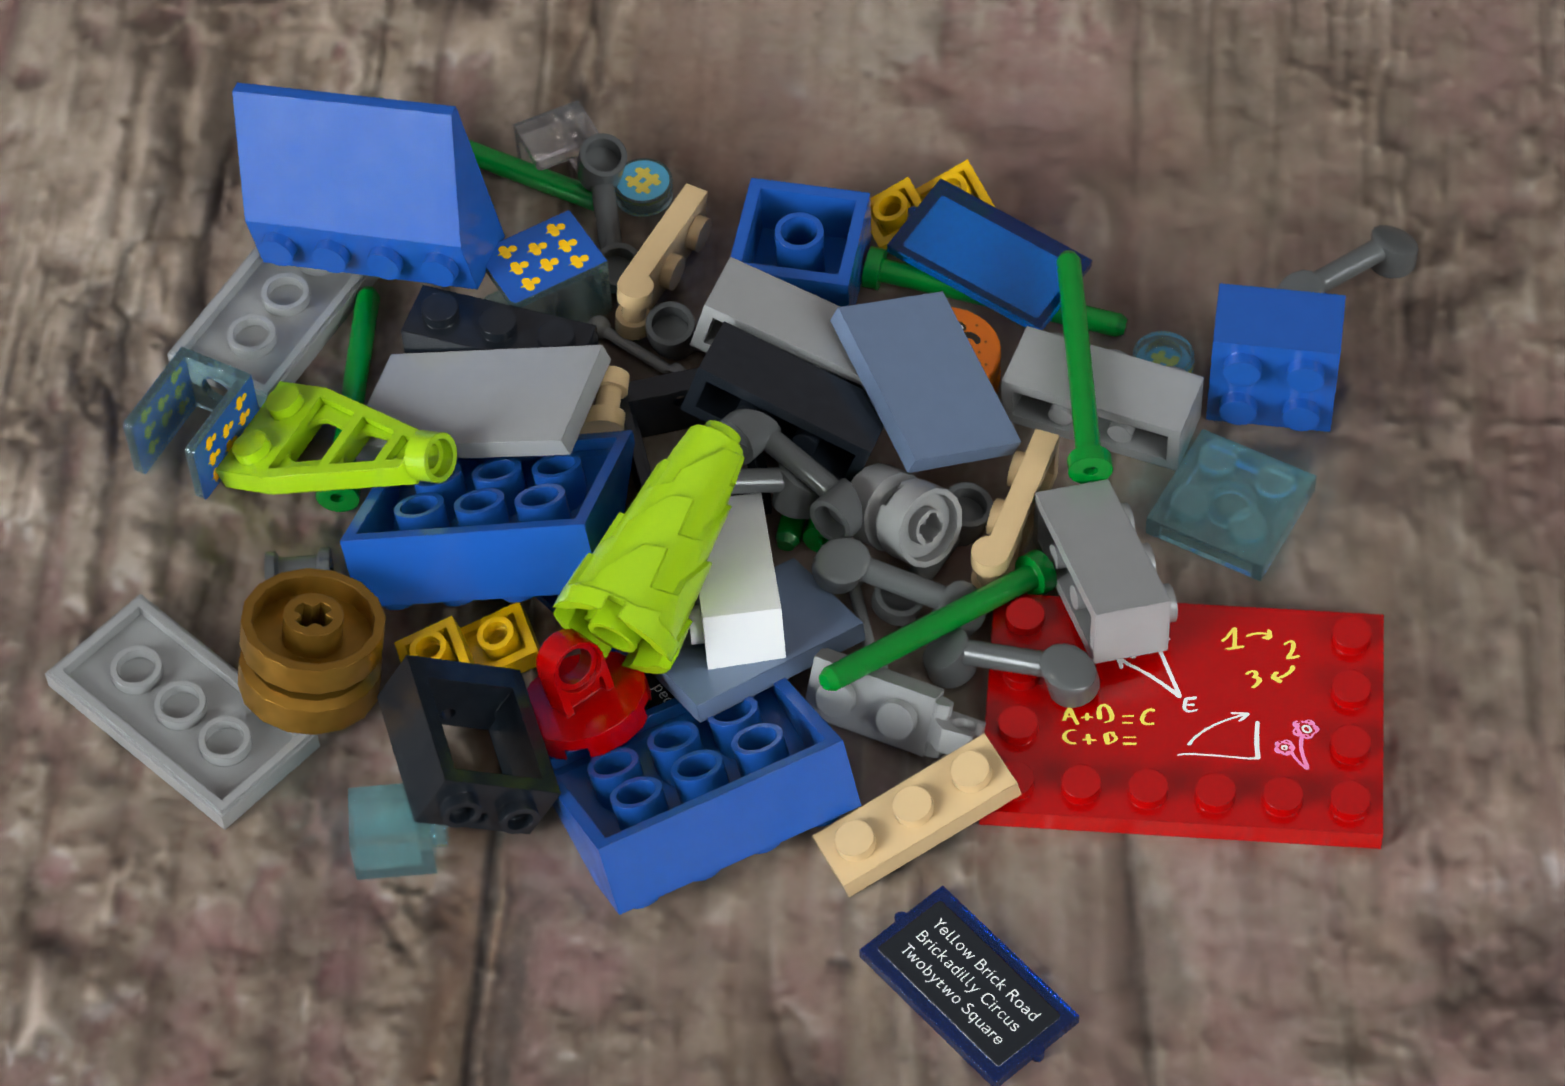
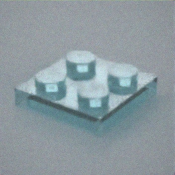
[1146,429,1317,581]

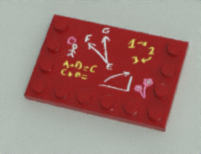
[979,594,1384,849]

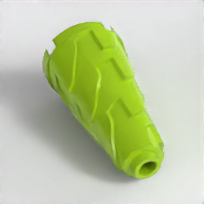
[552,420,745,674]

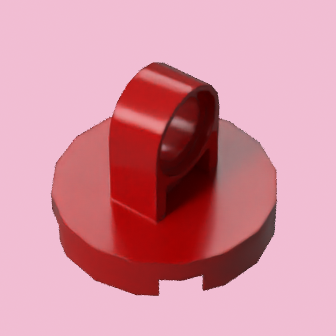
[527,628,652,760]

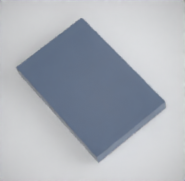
[830,291,1021,473]
[652,558,865,723]

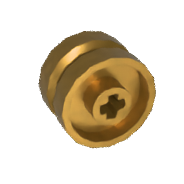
[238,568,386,735]

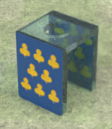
[484,210,612,323]
[123,346,259,500]

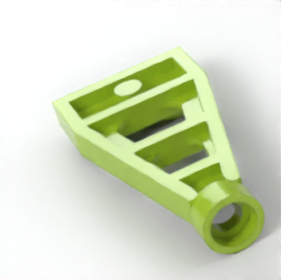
[215,381,457,495]

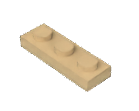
[812,733,1022,897]

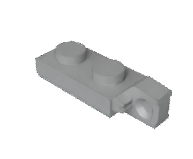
[805,648,986,759]

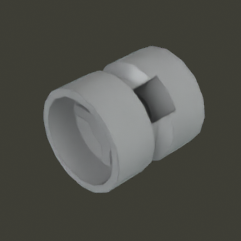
[851,463,962,568]

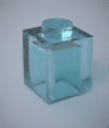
[348,783,448,880]

